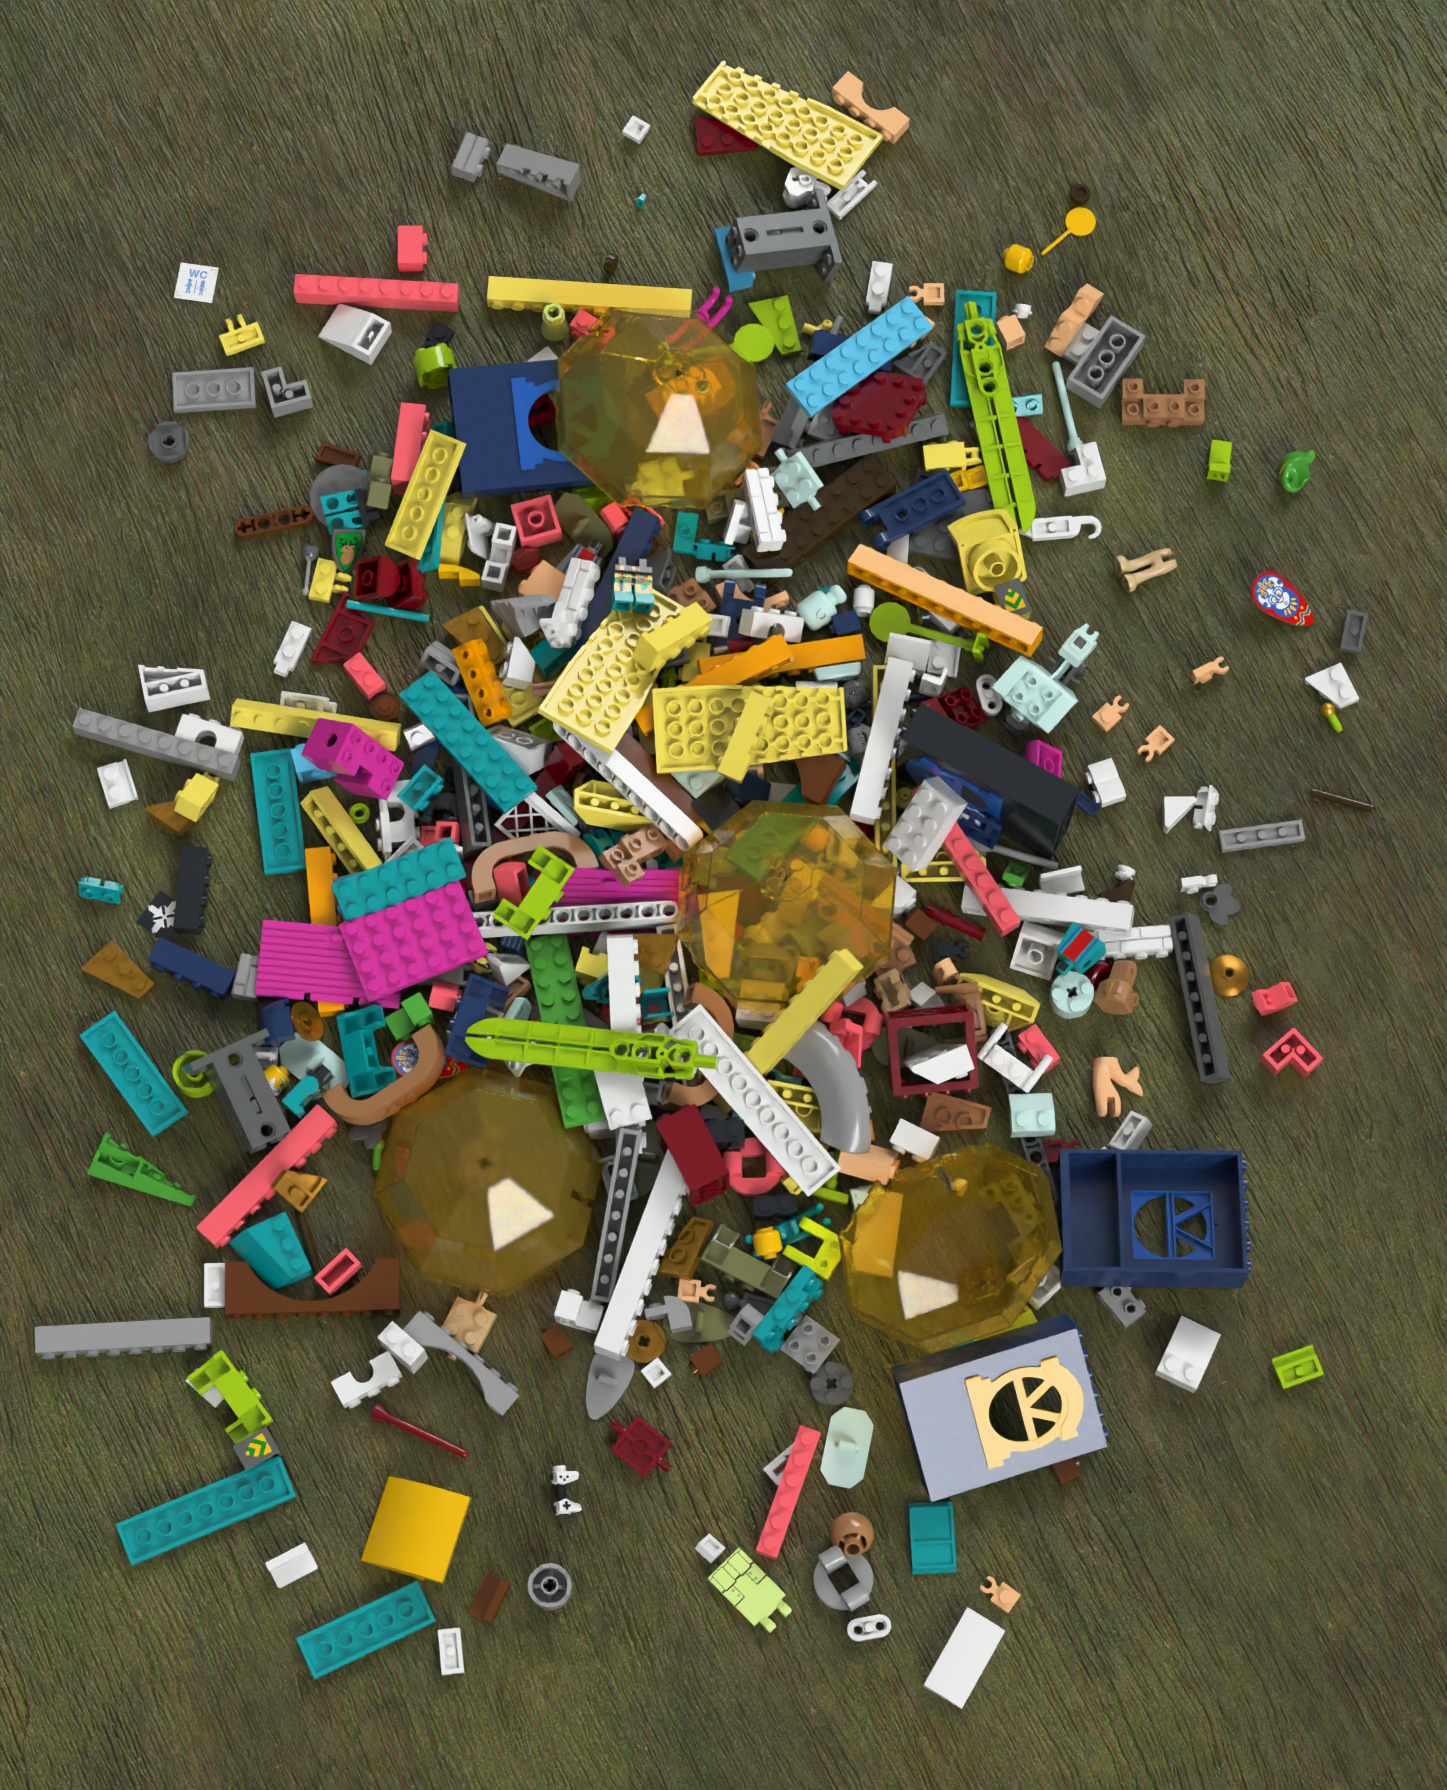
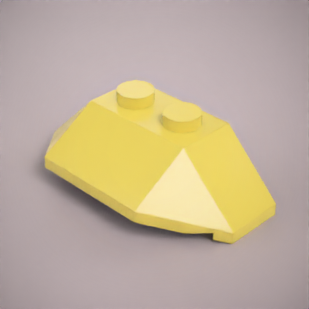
[439,491,477,566]
[573,780,653,832]
[901,846,986,882]
[953,973,1040,1032]
[767,1080,822,1133]

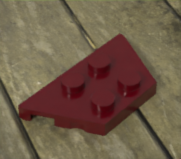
[310,591,374,664]

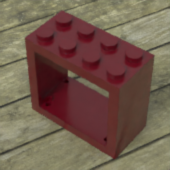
[884,1004,979,1098]
[656,1103,730,1209]

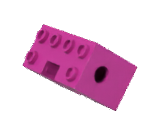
[301,718,404,800]

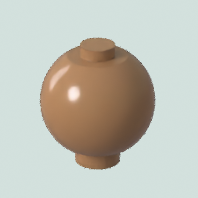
[830,1512,874,1557]

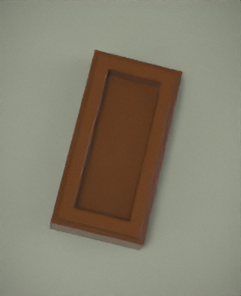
[315,441,361,467]

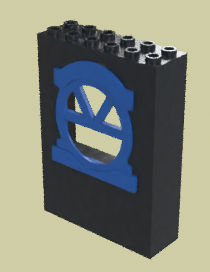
[895,703,1080,860]

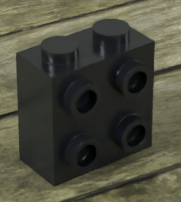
[704,1117,745,1152]

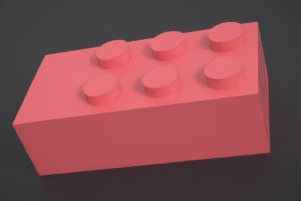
[391,402,431,495]

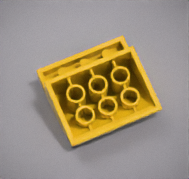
[361,1476,471,1584]

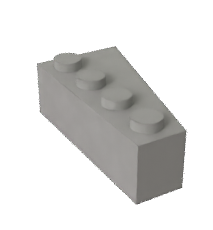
[497,143,581,202]

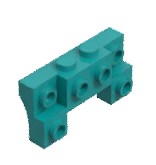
[336,1005,397,1099]
[752,1264,824,1355]

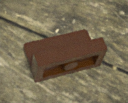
[469,1574,511,1625]

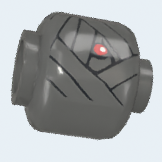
[842,679,868,710]

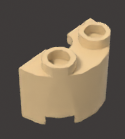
[873,968,913,1014]

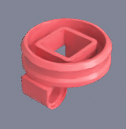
[820,996,884,1051]
[722,1138,785,1197]

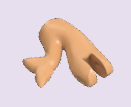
[1092,1057,1143,1117]

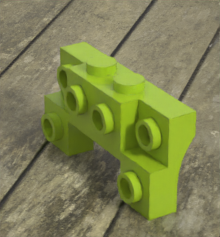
[492,845,575,940]
[187,1350,273,1444]

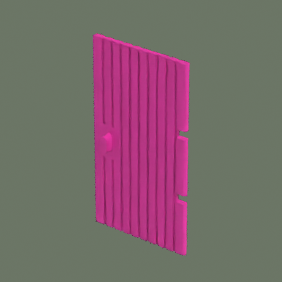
[534,867,679,936]
[255,920,402,1009]

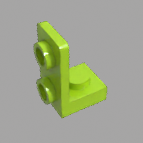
[1207,440,1232,482]

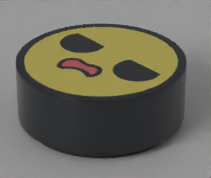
[917,606,930,626]

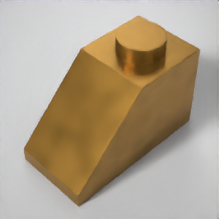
[145,801,193,838]

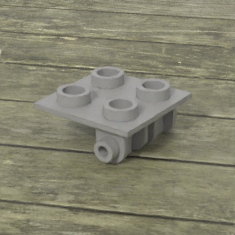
[780,1315,840,1374]

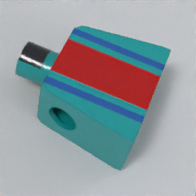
[1056,922,1106,976]

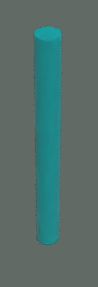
[346,600,429,623]

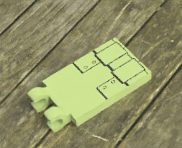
[708,1548,792,1633]

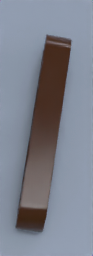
[234,505,314,540]

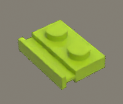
[1271,1345,1324,1390]

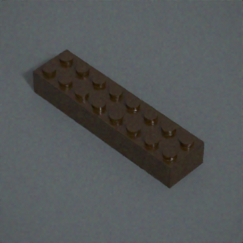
[742,453,897,589]

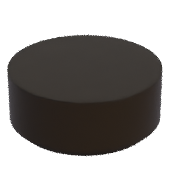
[1070,184,1091,205]
[604,253,619,274]

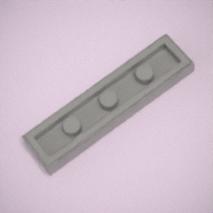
[1218,819,1305,853]

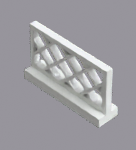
[494,792,584,866]

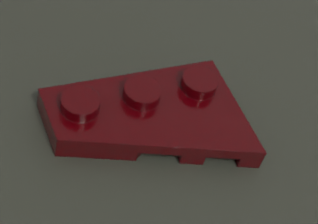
[694,116,758,156]

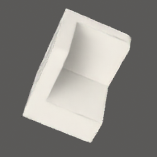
[919,668,949,698]

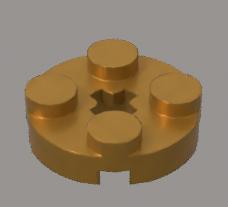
[626,1320,666,1364]

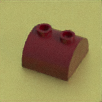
[353,555,400,602]
[388,557,428,610]

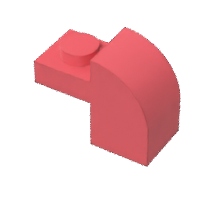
[420,821,461,847]
[1251,982,1298,1016]

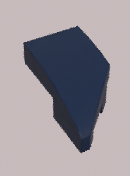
[410,740,441,774]

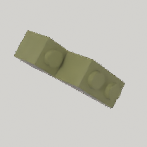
[364,450,393,509]

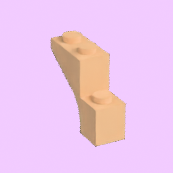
[1044,284,1104,357]

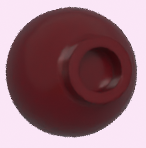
[1084,961,1111,989]

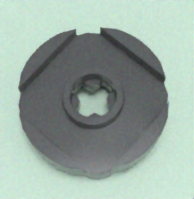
[148,421,190,463]
[810,1361,853,1406]

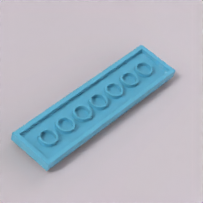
[784,296,933,418]

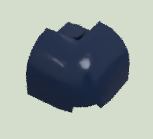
[258,998,296,1048]

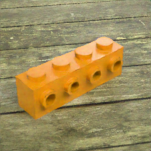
[452,638,513,727]

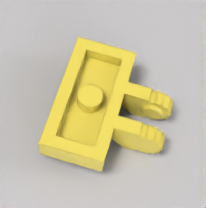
[219,314,265,356]
[309,558,352,603]

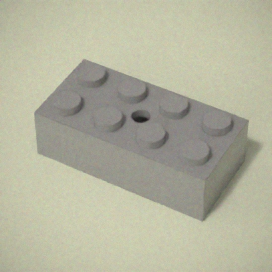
[1066,315,1146,409]

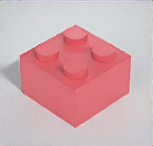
[510,494,562,551]

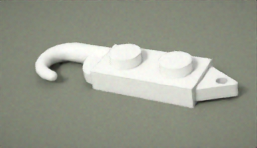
[1018,516,1102,541]
[375,799,392,862]

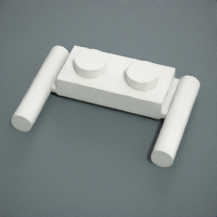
[977,1022,1053,1093]

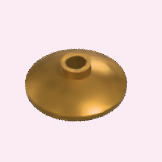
[1209,955,1249,997]
[290,1002,323,1042]

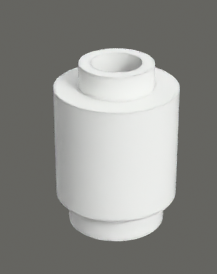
[853,585,875,617]

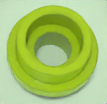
[349,803,370,824]

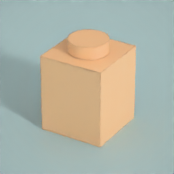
[995,314,1026,351]

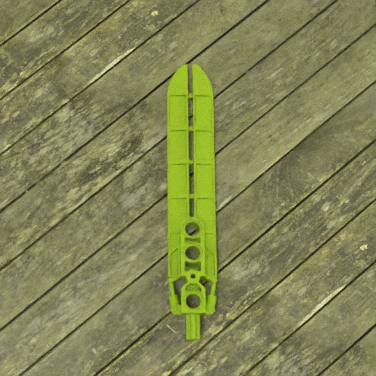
[956,301,1036,533]
[465,1018,718,1080]

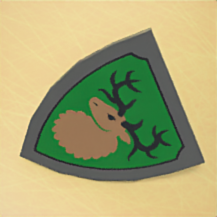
[330,529,366,574]

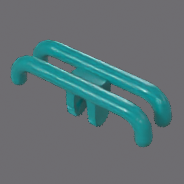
[745,1202,831,1260]

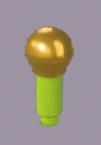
[1320,703,1343,733]

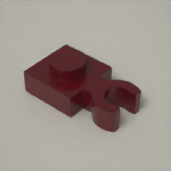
[1043,1139,1080,1164]

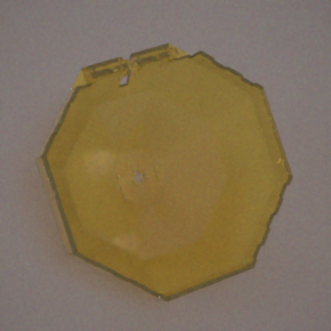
[554,307,763,509]
[676,800,897,1014]
[373,1067,604,1298]
[838,1141,1062,1355]

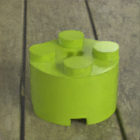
[413,343,457,389]
[172,1050,213,1098]

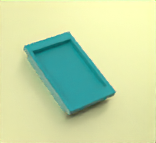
[908,1501,957,1575]

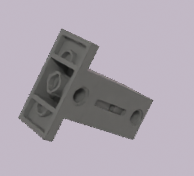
[725,189,843,282]
[180,1028,291,1154]

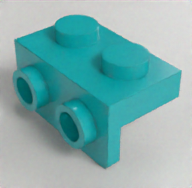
[397,764,444,813]

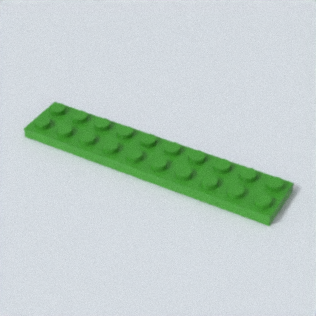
[525,933,607,1129]

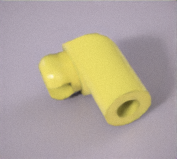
[802,320,833,336]

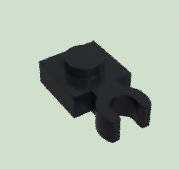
[421,321,454,349]
[932,940,970,964]

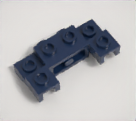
[443,973,510,1071]

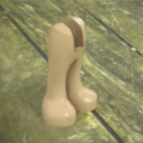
[1114,548,1177,593]

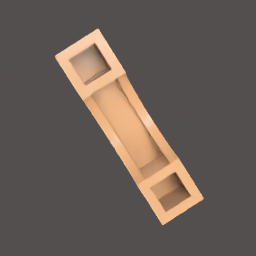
[832,71,910,144]

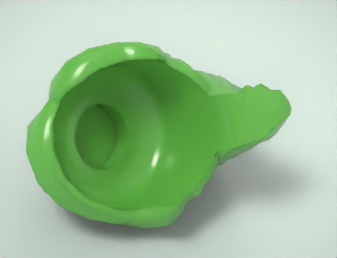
[1279,450,1315,493]

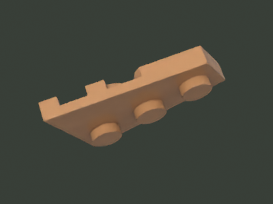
[920,1092,992,1132]

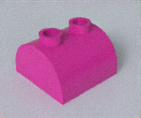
[1022,740,1062,778]

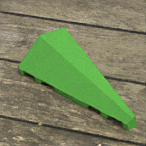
[87,1133,196,1207]

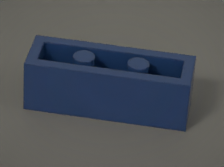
[845,707,867,736]

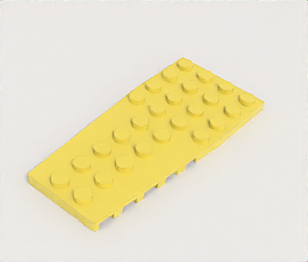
[692,61,883,191]
[537,589,685,755]
[652,685,847,774]

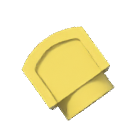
[947,509,1027,596]

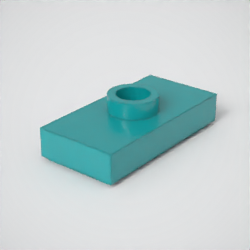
[673,511,699,555]

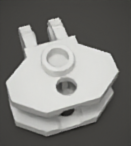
[782,167,831,209]

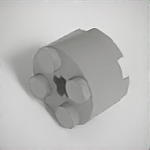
[528,1563,573,1610]

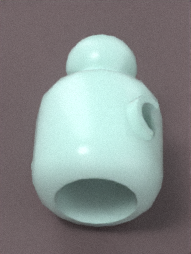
[796,585,847,631]

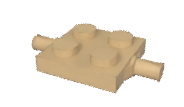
[443,1291,497,1361]

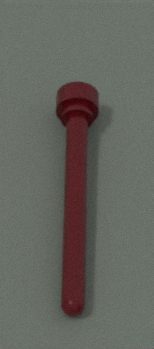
[370,1403,469,1458]

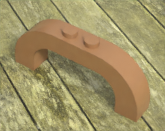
[471,832,599,903]
[660,982,734,1111]
[322,1024,445,1125]

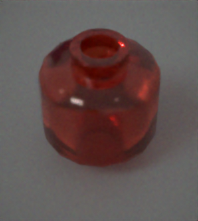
[510,545,541,575]

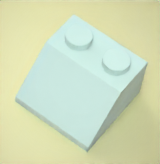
[1008,1093,1055,1137]

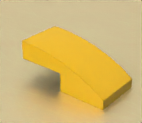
[949,465,989,493]
[438,564,481,586]

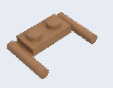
[935,982,988,1045]

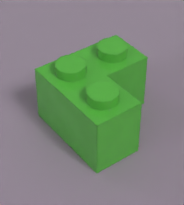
[385,992,435,1044]

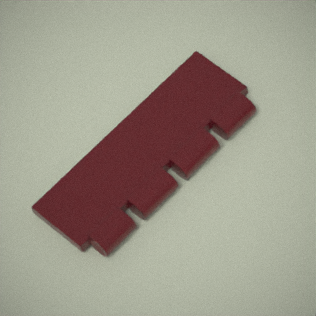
[996,416,1072,482]

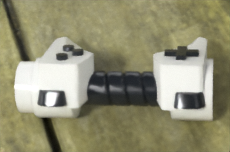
[550,1465,582,1516]

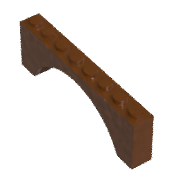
[792,753,847,810]
[225,1258,401,1321]

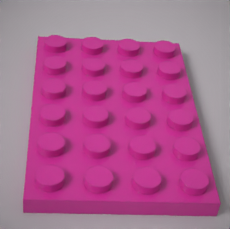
[339,880,489,1002]

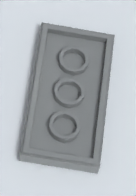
[172,367,256,413]

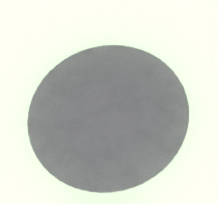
[310,464,374,526]

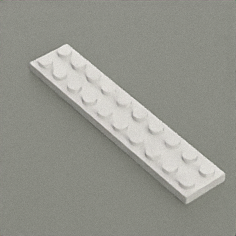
[667,1004,841,1197]

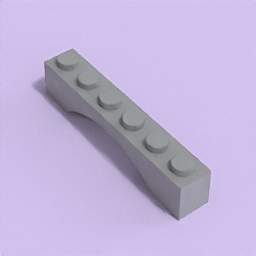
[403,1311,519,1417]

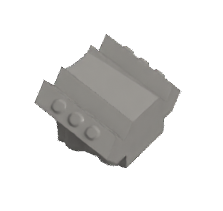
[490,594,557,637]

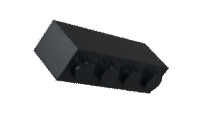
[173,846,213,935]

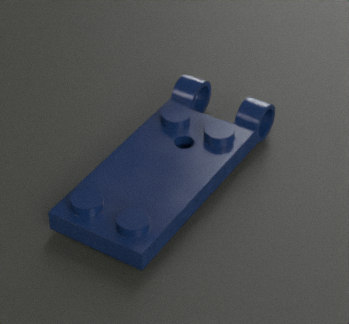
[857,469,966,551]
[713,578,767,686]

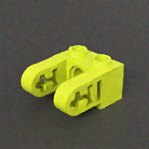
[782,1216,849,1281]

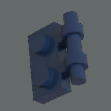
[958,805,1004,850]

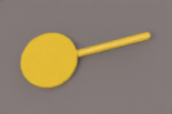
[1041,207,1096,255]

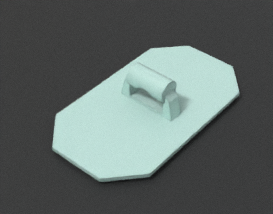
[279,1033,349,1098]
[820,1407,874,1489]

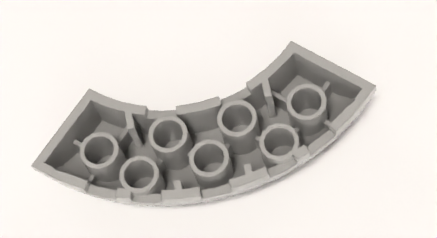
[783,1020,872,1154]

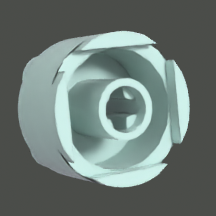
[1049,971,1094,1019]

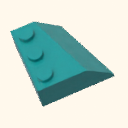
[228,1212,314,1292]

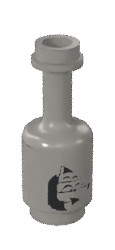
[847,727,869,768]

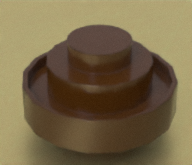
[370,692,401,722]

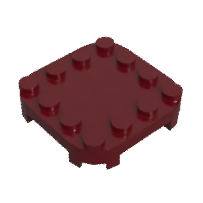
[831,371,927,444]

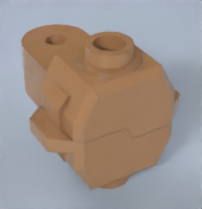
[1093,960,1139,1015]

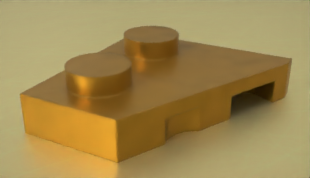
[270,1169,327,1213]

